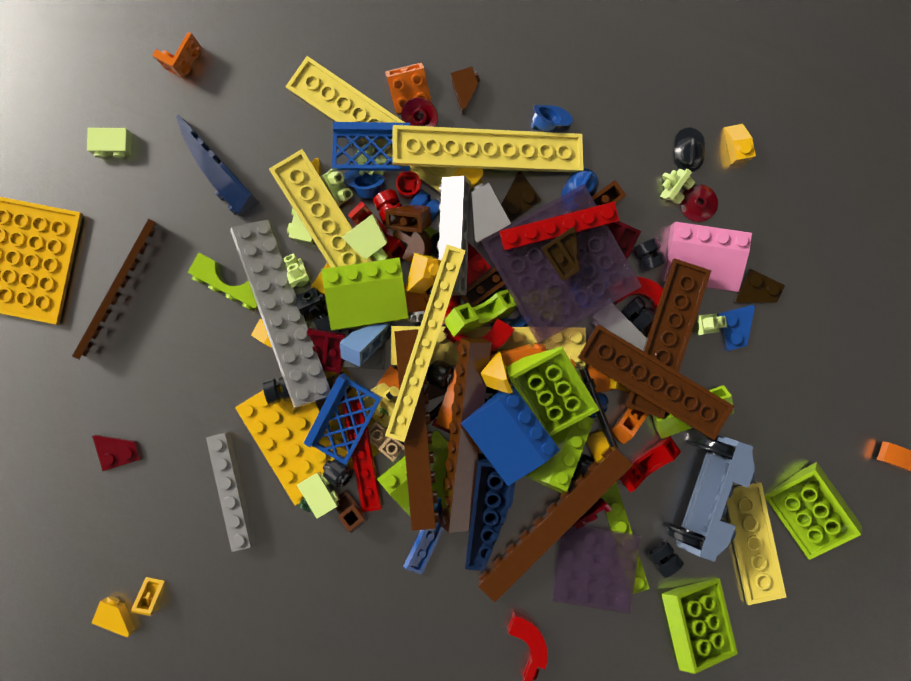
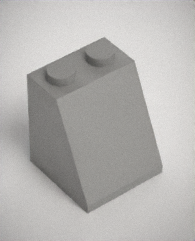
[471,183,511,247]

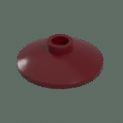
[401,97,438,127]
[680,184,718,222]

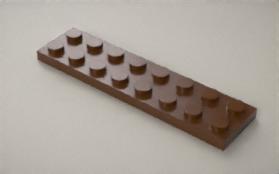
[72,218,157,360]
[625,258,712,419]
[577,324,734,440]

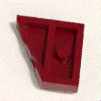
[607,221,641,266]
[307,329,346,373]
[92,435,142,471]
[573,498,612,530]

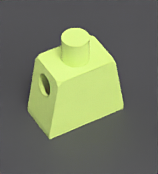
[342,214,388,261]

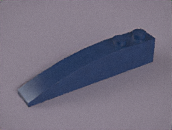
[176,114,259,217]
[465,453,515,571]

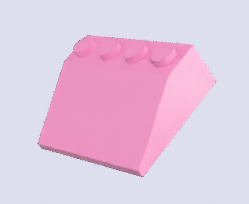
[663,222,752,292]

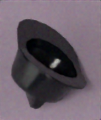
[674,127,705,172]

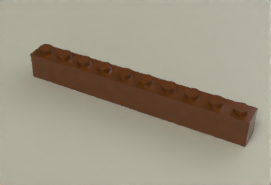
[459,180,626,307]
[394,329,439,531]
[439,338,492,533]
[478,445,633,602]

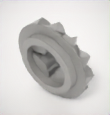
[407,311,425,323]

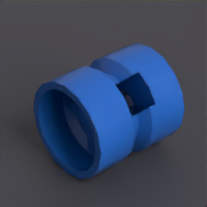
[410,189,441,223]

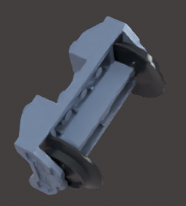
[661,435,755,562]

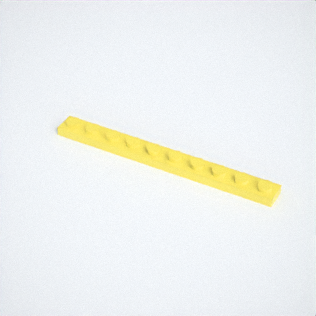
[385,244,466,442]

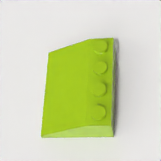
[321,257,409,331]
[506,347,600,436]
[524,417,594,493]
[377,428,448,516]
[765,462,862,560]
[661,578,738,674]

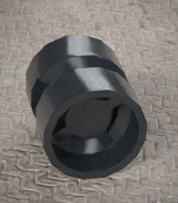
[634,237,668,272]
[621,296,655,331]
[263,376,291,405]
[647,540,684,578]

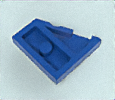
[717,305,755,351]

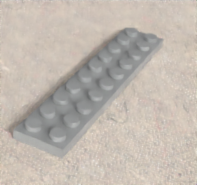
[230,219,331,408]

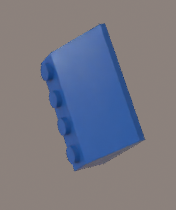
[461,386,560,486]

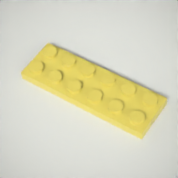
[726,482,786,605]

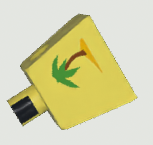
[363,383,399,428]

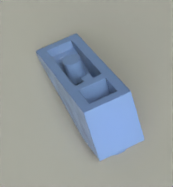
[340,321,393,367]

